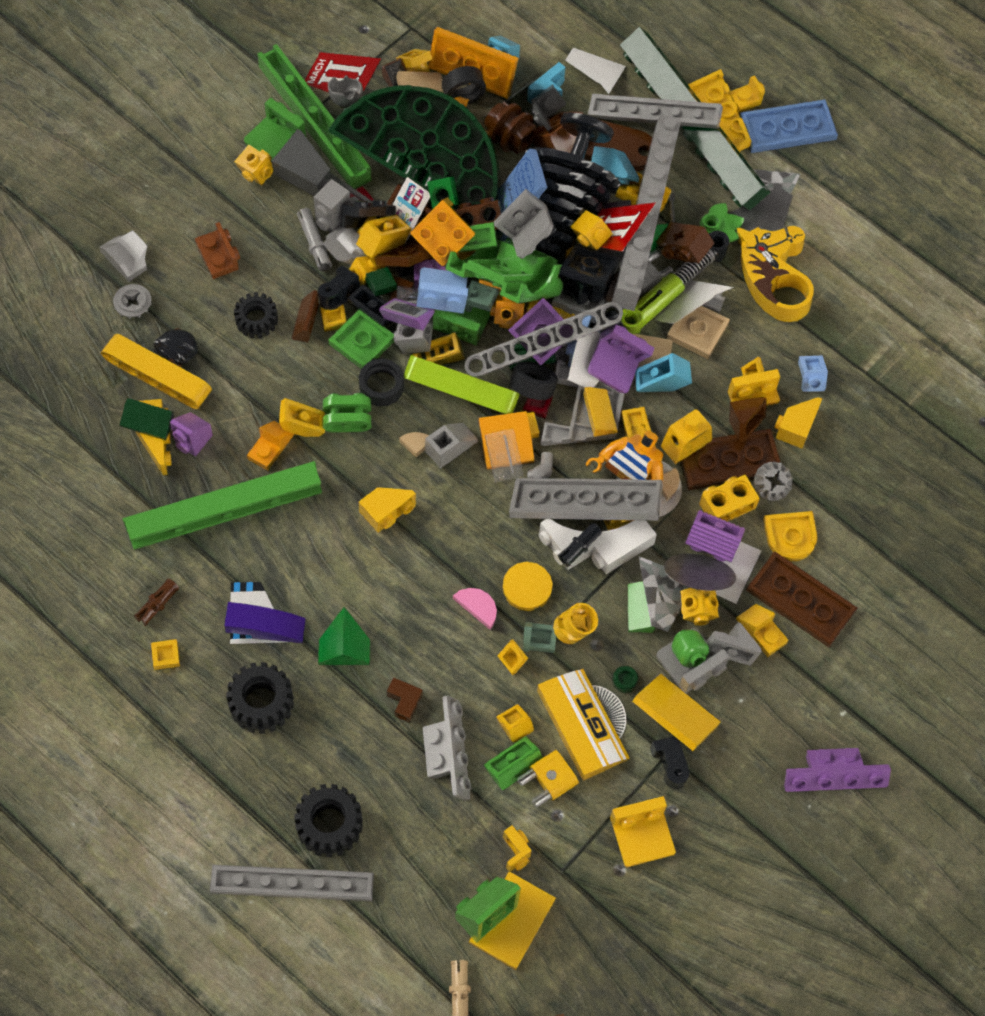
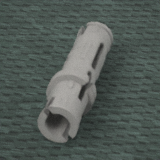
[297,208,332,271]

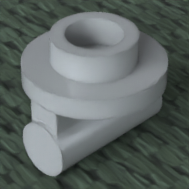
[702,292,726,313]

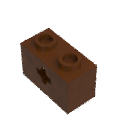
[656,222,714,263]

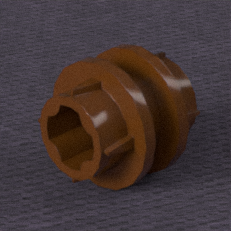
[484,101,537,154]

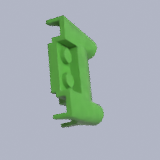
[446,237,563,304]

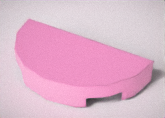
[453,588,497,630]

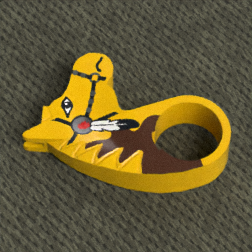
[737,226,814,322]

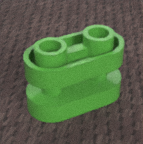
[323,393,372,432]

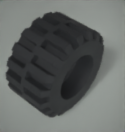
[226,662,294,734]
[295,784,363,857]

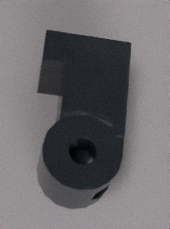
[318,265,360,310]
[650,736,689,789]

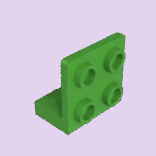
[433,307,491,345]

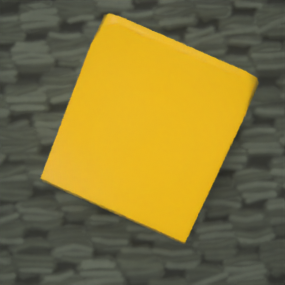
[496,704,534,743]

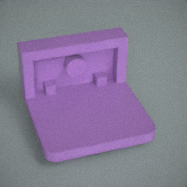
[588,324,654,394]

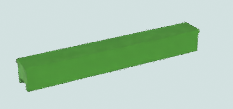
[257,44,372,189]
[122,461,322,549]

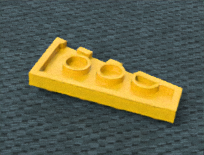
[688,69,751,152]

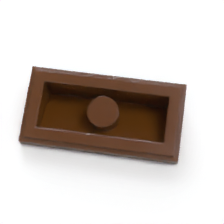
[292,290,320,343]

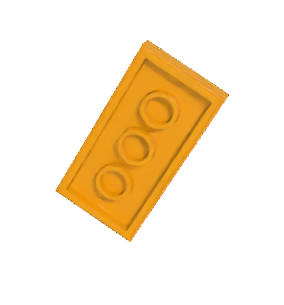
[428,27,519,99]

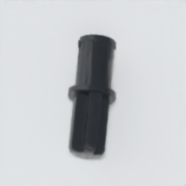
[558,523,602,567]

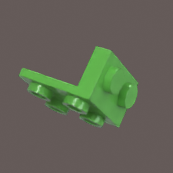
[244,98,306,162]

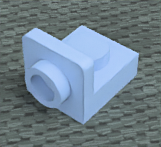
[798,355,828,392]

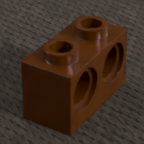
[454,197,503,232]

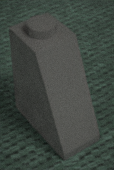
[272,129,331,196]

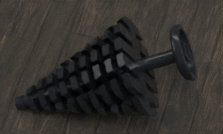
[524,112,621,264]

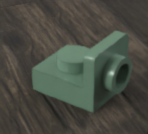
[465,280,499,312]

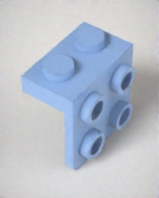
[416,267,468,314]

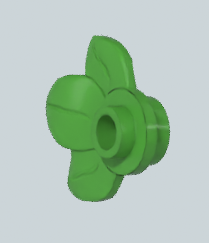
[699,203,744,242]

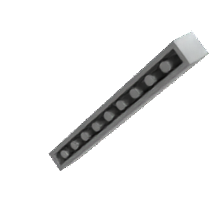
[612,114,681,311]

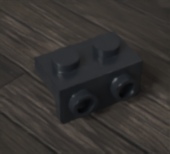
[342,199,396,229]

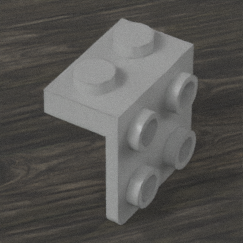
[494,189,554,259]
[656,628,729,694]

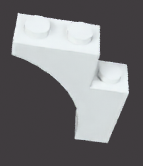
[539,519,657,574]

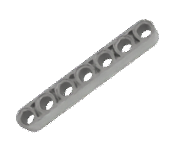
[465,302,623,378]

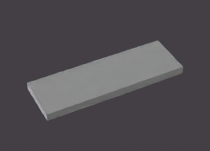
[509,478,663,521]

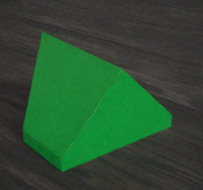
[318,607,370,665]

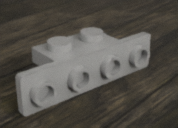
[423,695,471,801]

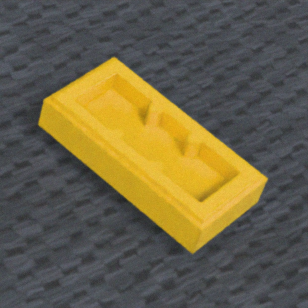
[620,407,656,447]

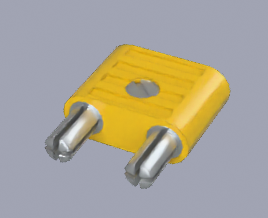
[517,750,579,807]

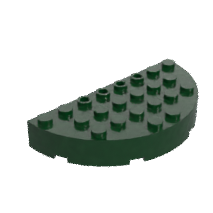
[328,85,500,221]

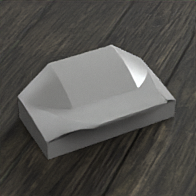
[323,225,367,267]
[99,230,148,282]

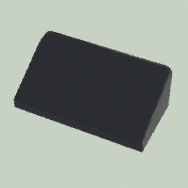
[347,284,393,327]

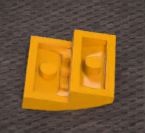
[479,411,535,469]

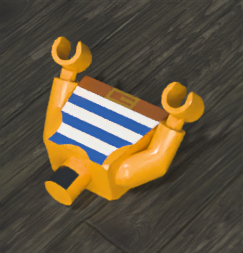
[586,431,663,481]

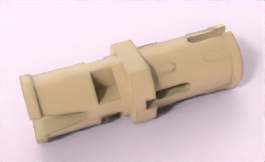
[449,960,471,1016]

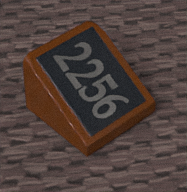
[382,58,407,87]

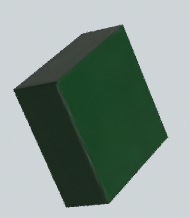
[365,267,397,297]

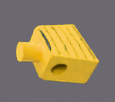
[661,409,712,465]

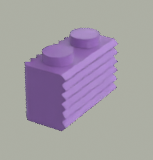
[685,510,745,562]

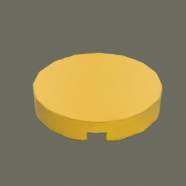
[502,562,553,611]

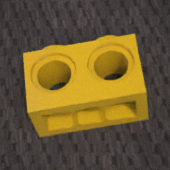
[699,475,760,522]

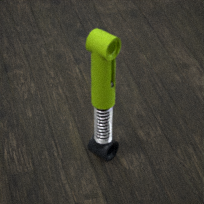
[621,230,729,334]

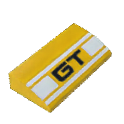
[537,669,630,781]

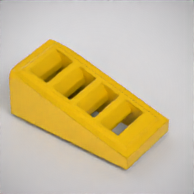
[412,332,465,365]

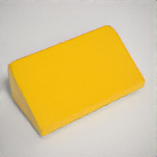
[583,387,618,437]

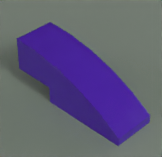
[224,602,306,643]

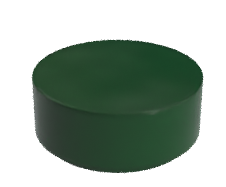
[612,666,638,693]

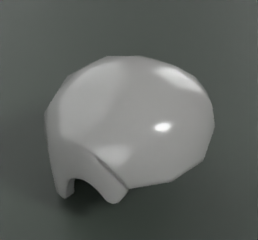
[328,76,363,107]

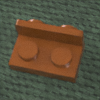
[195,222,240,279]

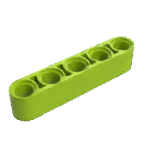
[404,355,520,414]

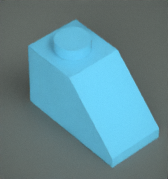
[635,353,692,392]

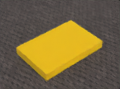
[632,674,721,751]
[469,871,556,970]

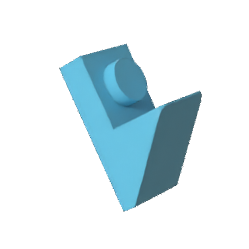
[527,62,565,103]

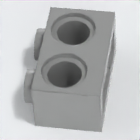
[394,300,433,354]

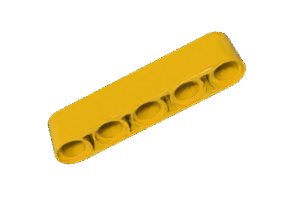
[101,334,212,410]

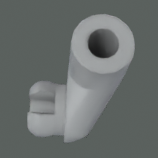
[527,452,553,478]

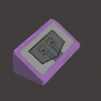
[379,298,434,331]

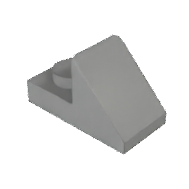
[706,622,761,666]

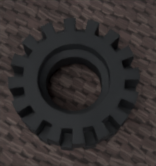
[234,292,278,338]

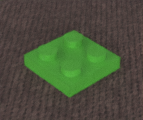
[329,310,394,369]

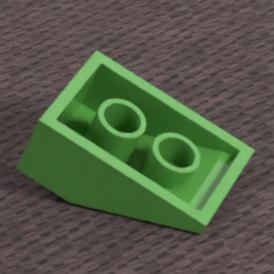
[455,877,521,943]

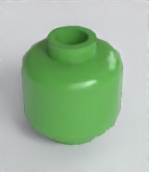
[671,630,710,668]

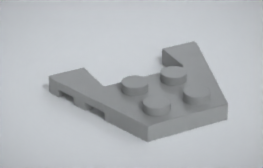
[541,360,624,446]

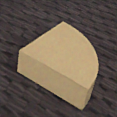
[399,432,429,457]
[662,468,680,501]

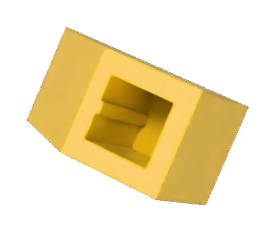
[358,487,416,532]

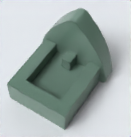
[523,621,556,653]

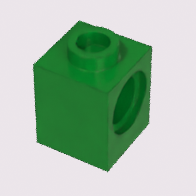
[427,177,460,210]

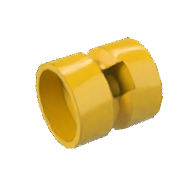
[553,603,598,644]

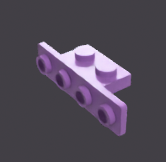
[784,748,891,792]

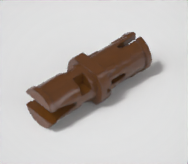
[134,579,179,626]

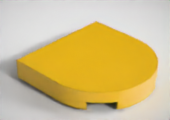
[763,511,817,561]

